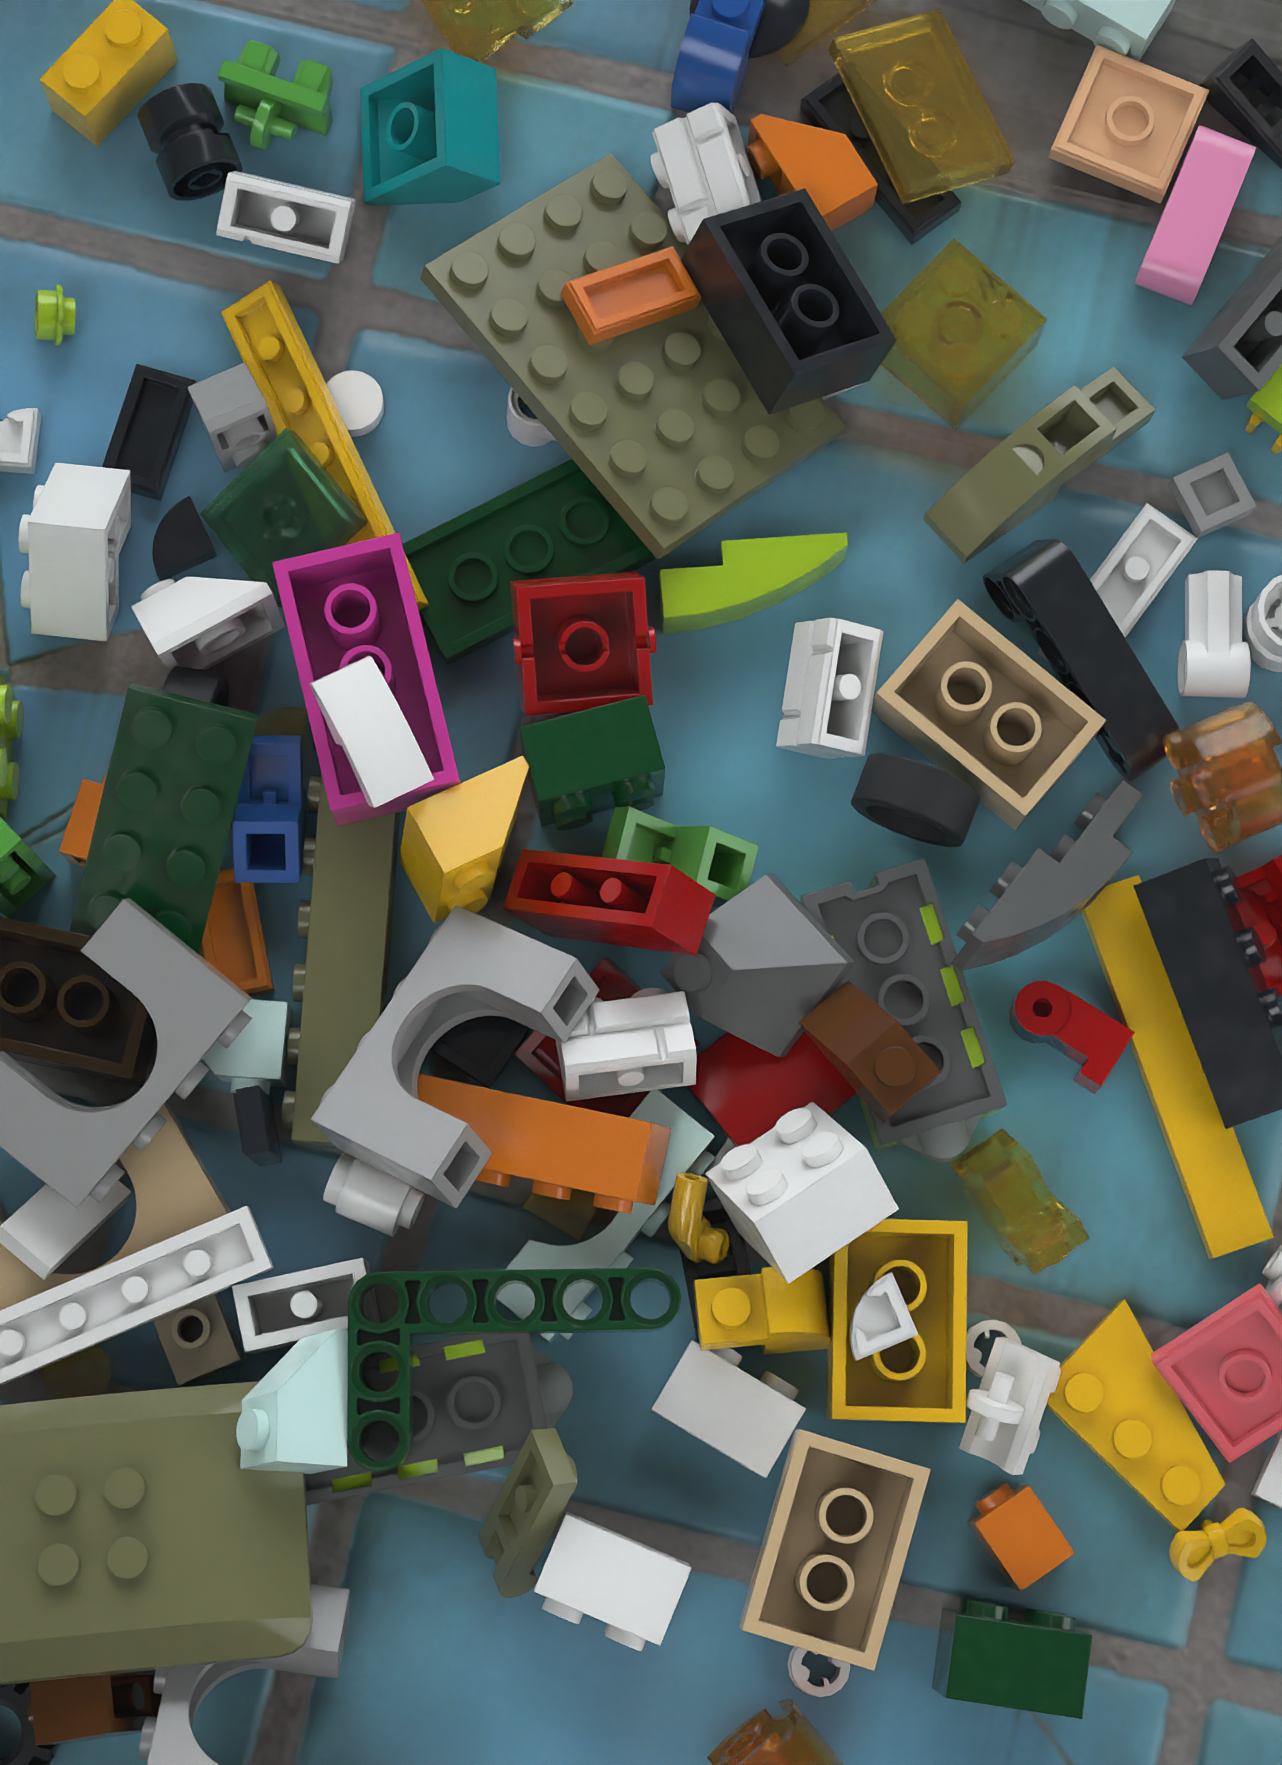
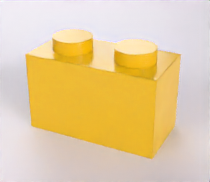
[39,0,178,147]

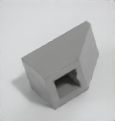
[187,362,281,472]

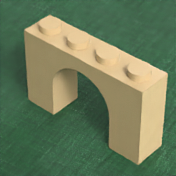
[0,1101,231,1310]

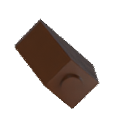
[798,980,941,1124]
[27,1670,162,1746]

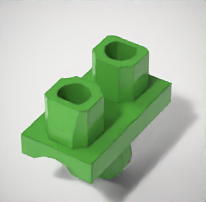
[217,39,333,150]

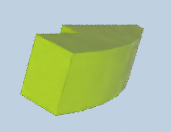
[659,532,848,634]

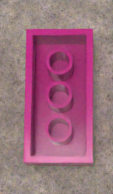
[272,532,460,826]

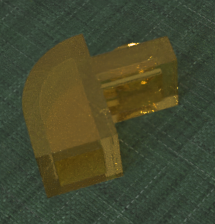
[949,1128,1090,1275]

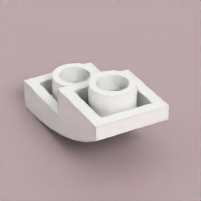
[309,656,434,808]

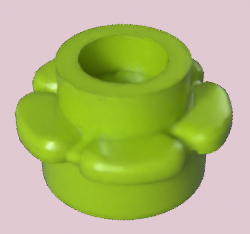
[34,284,76,346]

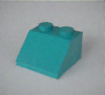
[360,48,501,206]

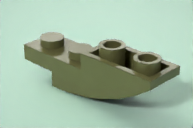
[923,366,1156,563]

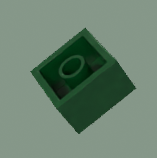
[519,695,665,831]
[932,1598,1092,1719]

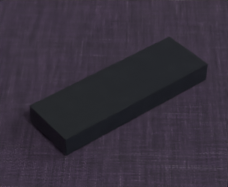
[800,65,962,245]

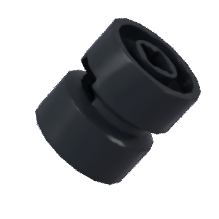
[137,83,243,201]

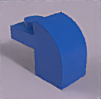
[671,0,767,114]
[232,735,306,883]

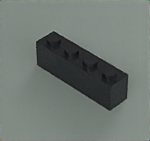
[1134,858,1282,1129]

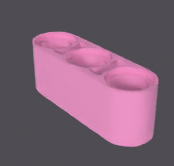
[1134,125,1256,306]

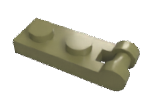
[479,1428,578,1598]

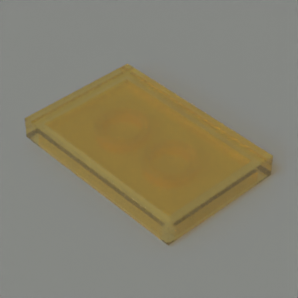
[828,9,1015,204]

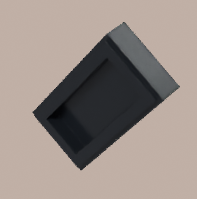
[102,364,196,501]
[233,1085,283,1167]

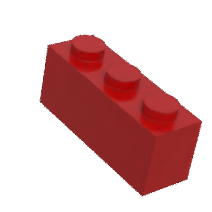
[503,849,716,956]

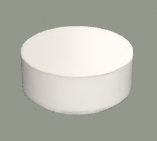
[326,370,385,437]

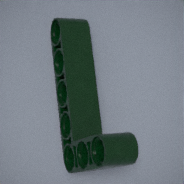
[348,1268,681,1472]

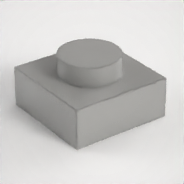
[1169,452,1257,538]

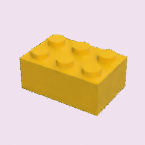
[826,1219,968,1423]

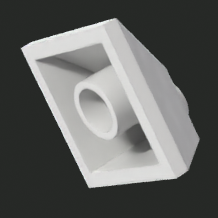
[131,576,285,674]

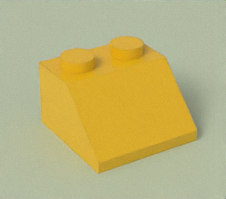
[398,756,529,923]

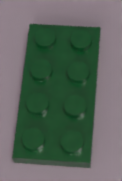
[402,459,656,665]
[69,682,258,954]

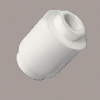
[323,1153,425,1237]

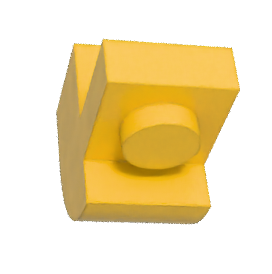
[693,1267,831,1355]

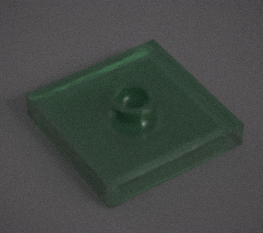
[200,428,368,608]

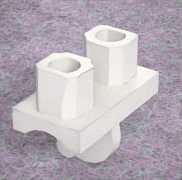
[959,1337,1061,1475]

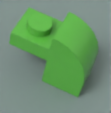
[602,806,759,907]

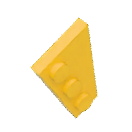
[1046,1299,1226,1532]

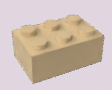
[871,599,1107,831]
[738,1429,931,1671]

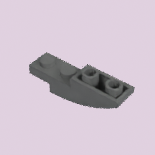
[951,780,1143,971]

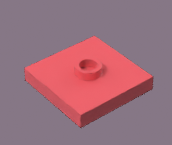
[1151,1283,1282,1463]

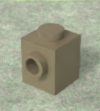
[153,1292,247,1387]

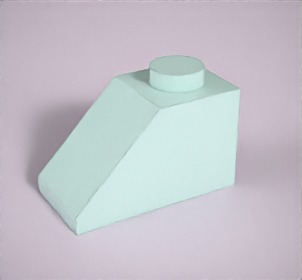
[202,999,294,1096]
[236,1328,348,1474]

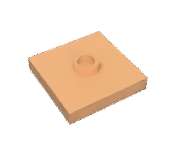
[1048,44,1209,204]

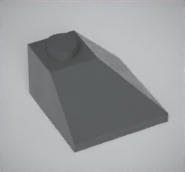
[660,874,855,1057]

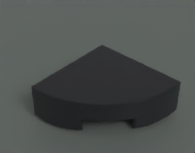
[152,496,217,581]

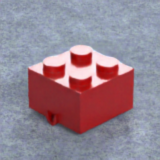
[510,571,656,716]

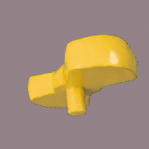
[1169,1508,1267,1582]

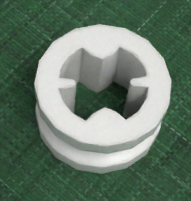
[966,1320,1021,1378]
[787,1646,850,1697]

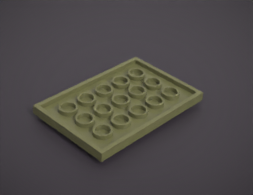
[420,153,846,560]

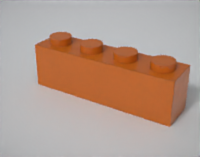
[417,1074,672,1214]

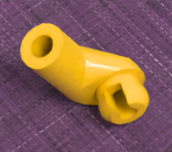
[668,1173,729,1264]

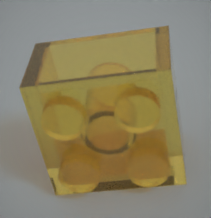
[881,238,1047,430]

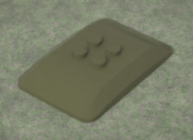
[0,1382,313,1685]

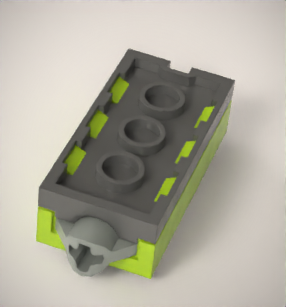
[799,858,1007,1163]
[264,1334,573,1506]

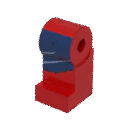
[1009,980,1135,1094]

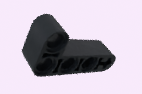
[983,539,1184,781]

